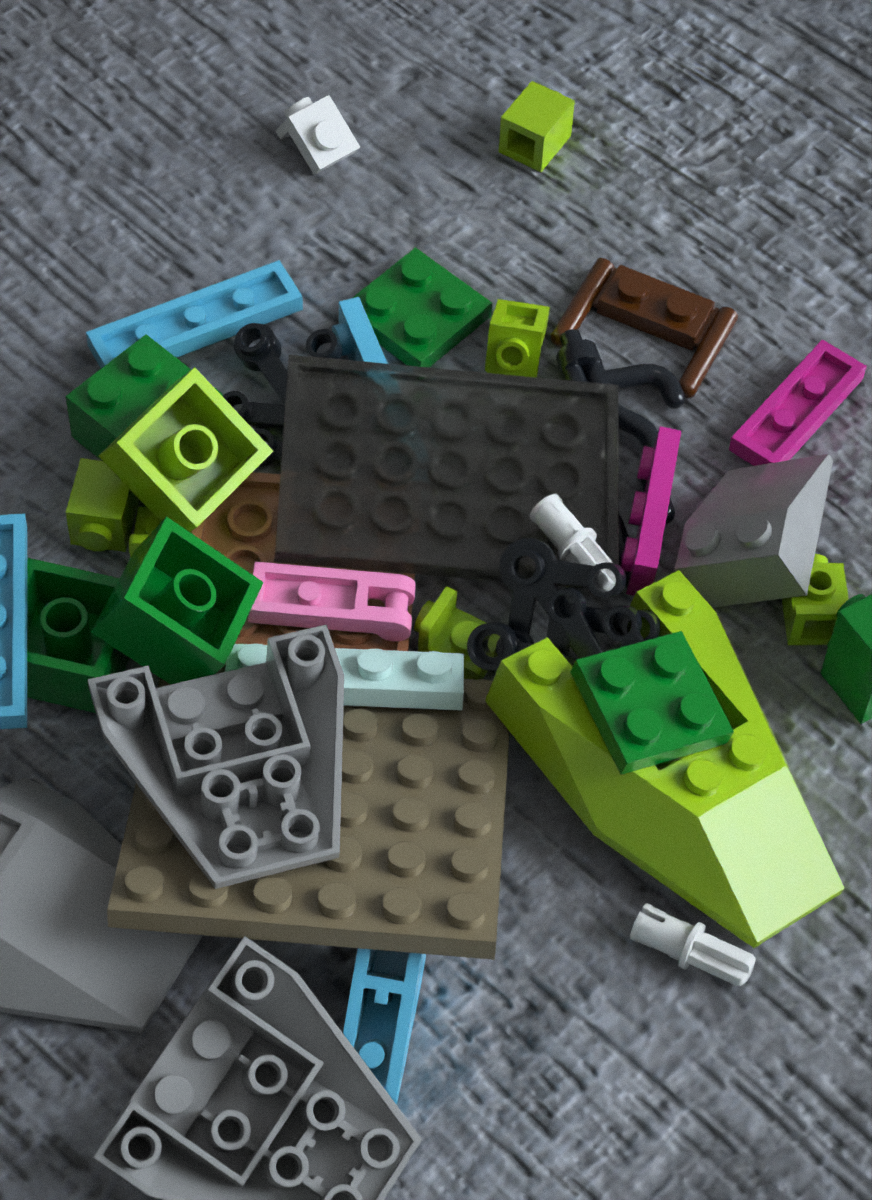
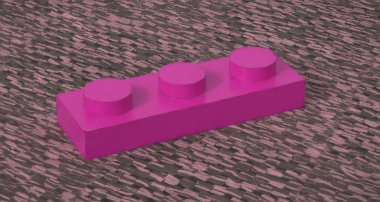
[729,339,867,466]
[620,426,681,596]

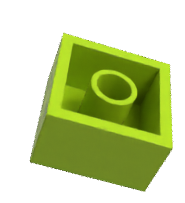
[99,367,273,532]

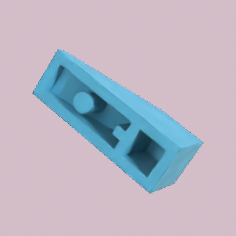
[343,948,426,1105]

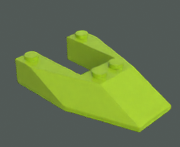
[485,570,844,948]

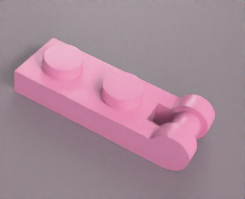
[248,562,416,641]

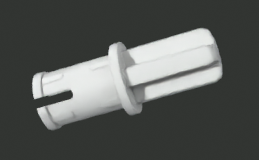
[529,494,616,591]
[630,903,755,986]

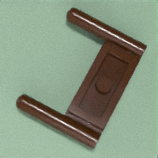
[550,258,738,399]

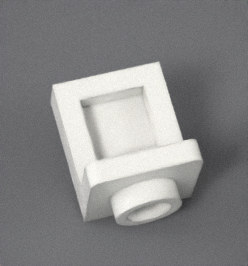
[276,95,360,175]

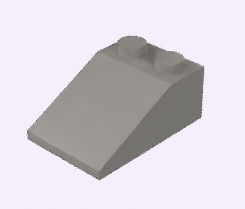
[674,454,833,608]

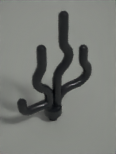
[500,329,685,588]

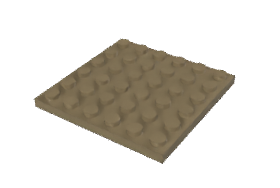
[107,665,510,960]

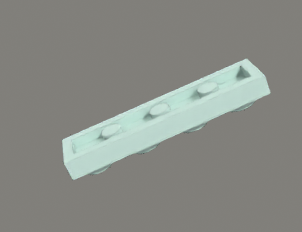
[225,643,464,711]

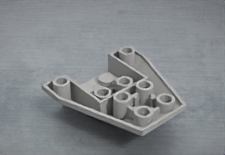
[88,625,344,889]
[0,777,203,1033]
[92,936,422,1200]

